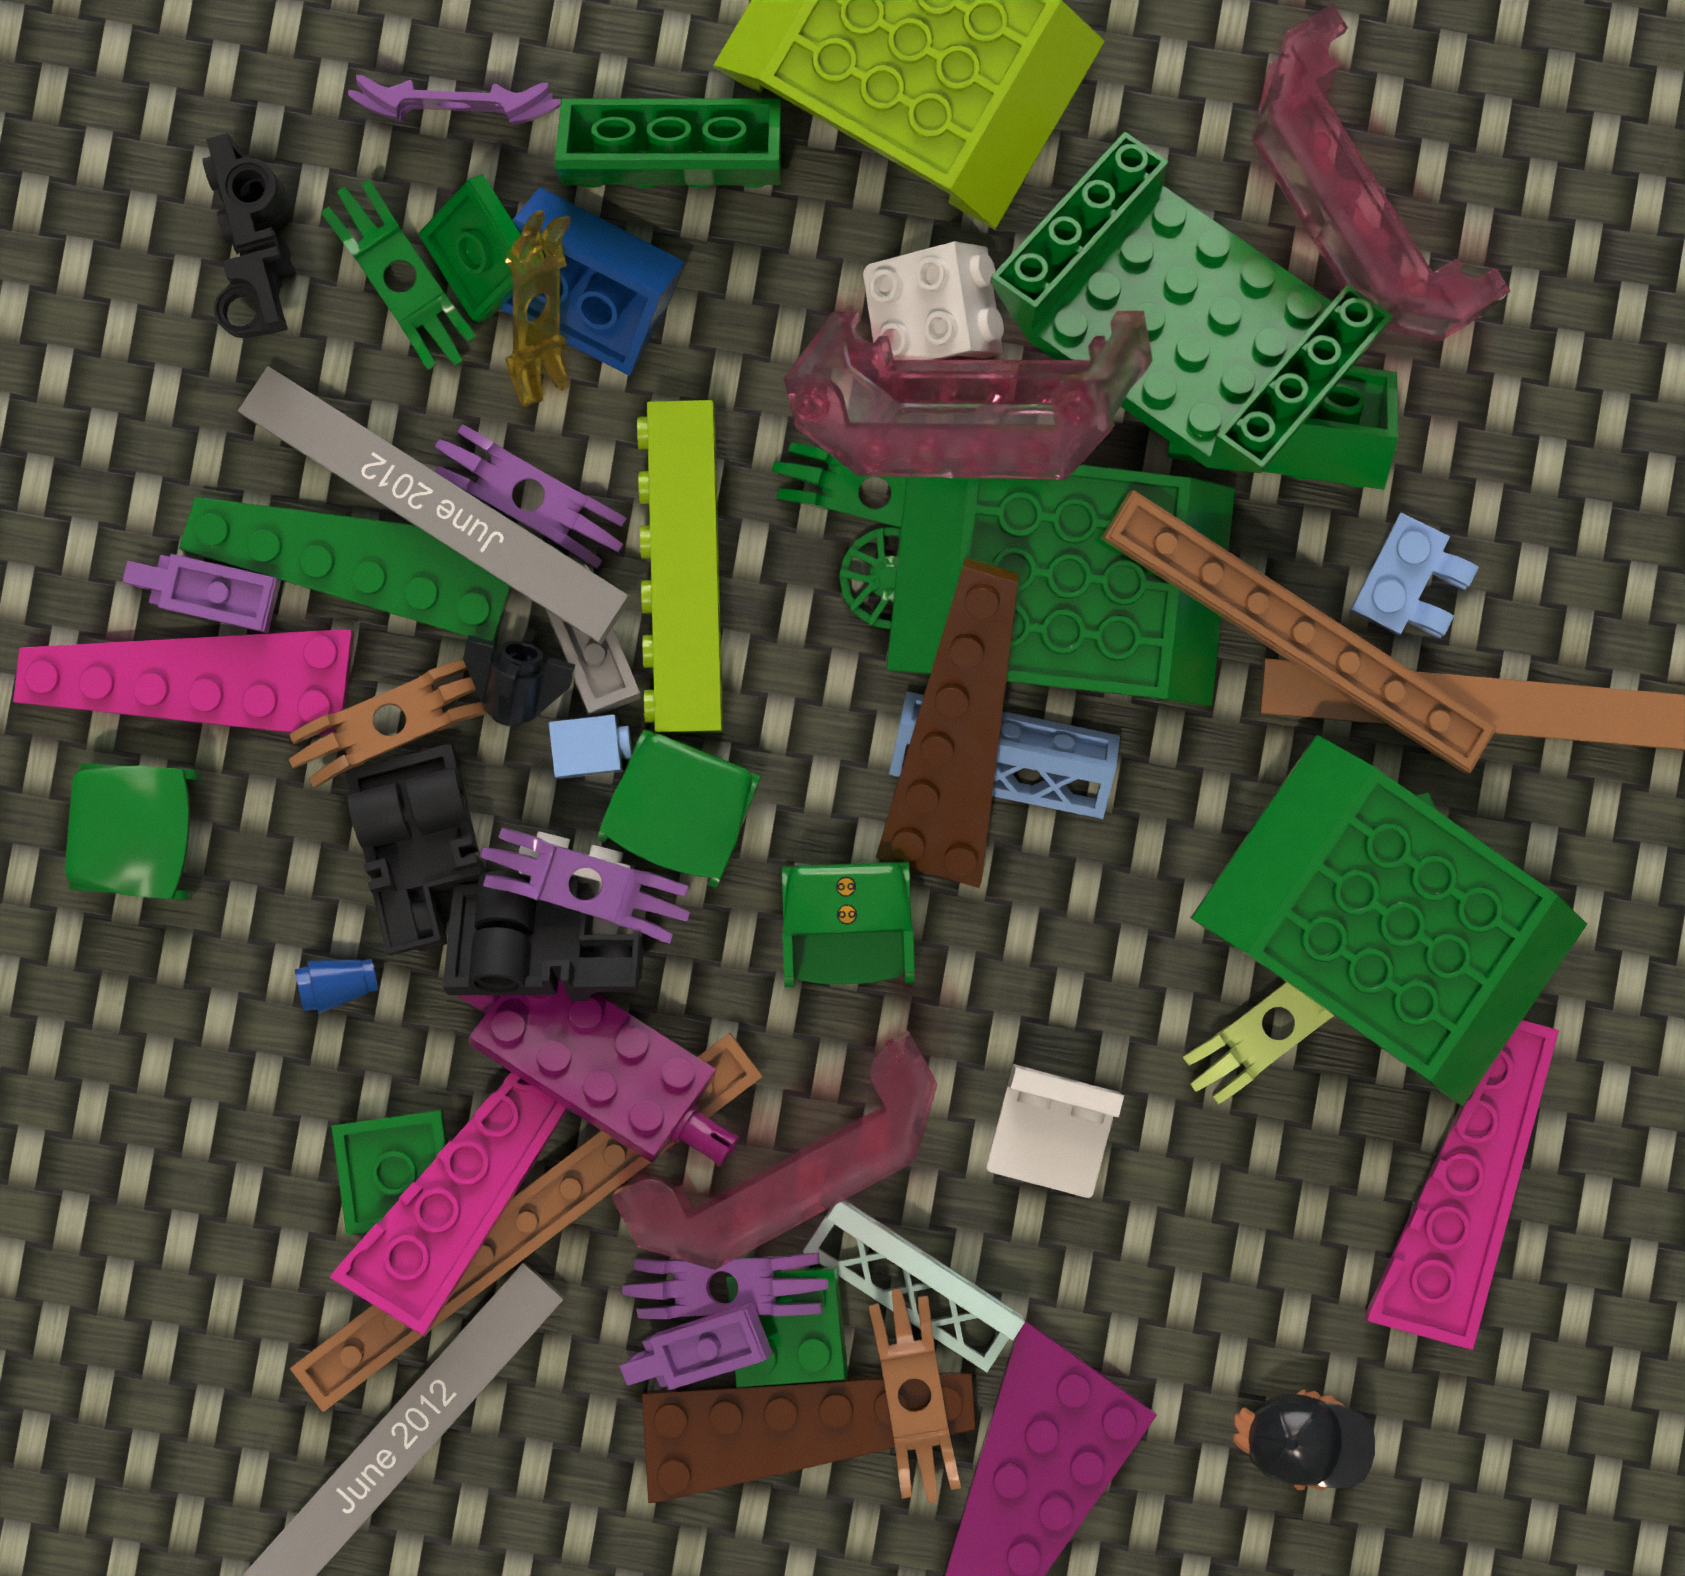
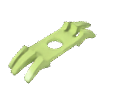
[1183,982,1334,1104]

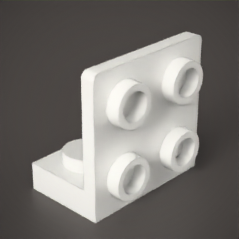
[986,1064,1124,1198]

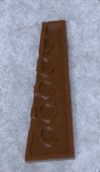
[876,558,1020,888]
[642,1371,975,1503]

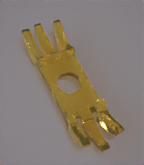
[505,210,571,407]

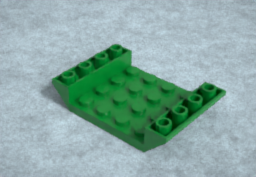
[990,131,1393,473]
[886,451,1235,706]
[1190,735,1587,1107]

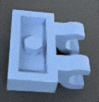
[1350,513,1479,639]

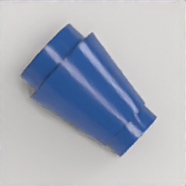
[294,958,378,1015]

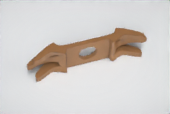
[289,659,487,789]
[869,1288,961,1503]

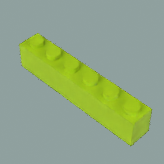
[637,400,723,735]

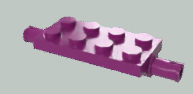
[457,981,740,1167]

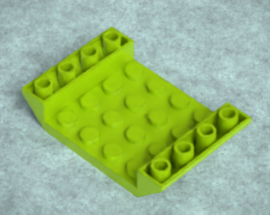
[713,0,1105,230]

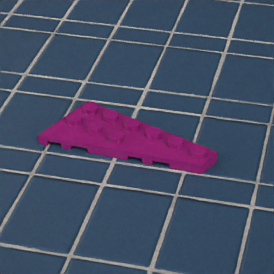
[944,1319,1157,1576]

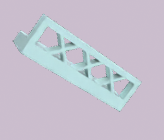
[803,1196,1025,1372]

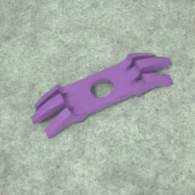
[348,74,561,126]
[435,424,627,570]
[480,828,690,944]
[622,1252,829,1319]

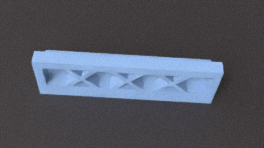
[889,691,1120,819]

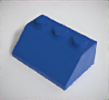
[500,187,685,376]

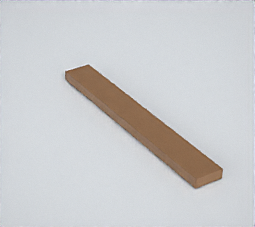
[1100,490,1498,774]
[1259,659,1685,751]

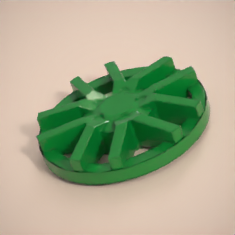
[839,527,901,630]

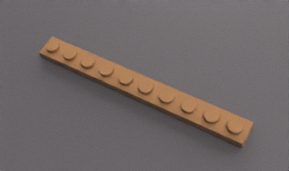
[290,1032,763,1412]

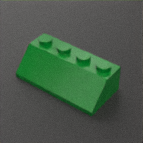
[554,99,782,188]
[1167,366,1398,490]

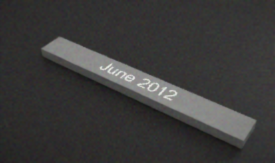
[238,366,631,644]
[242,1261,565,1576]

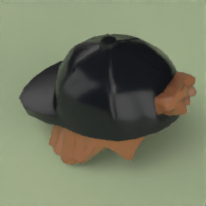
[1233,1390,1375,1491]

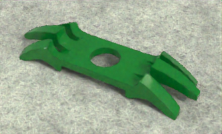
[321,179,477,370]
[772,442,907,528]

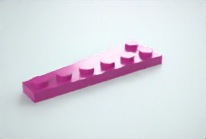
[13,629,354,737]
[1364,1020,1559,1350]
[330,1072,568,1337]

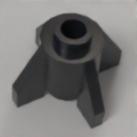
[463,626,575,726]

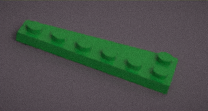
[179,497,512,642]

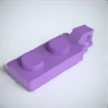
[122,554,281,633]
[619,1302,773,1390]

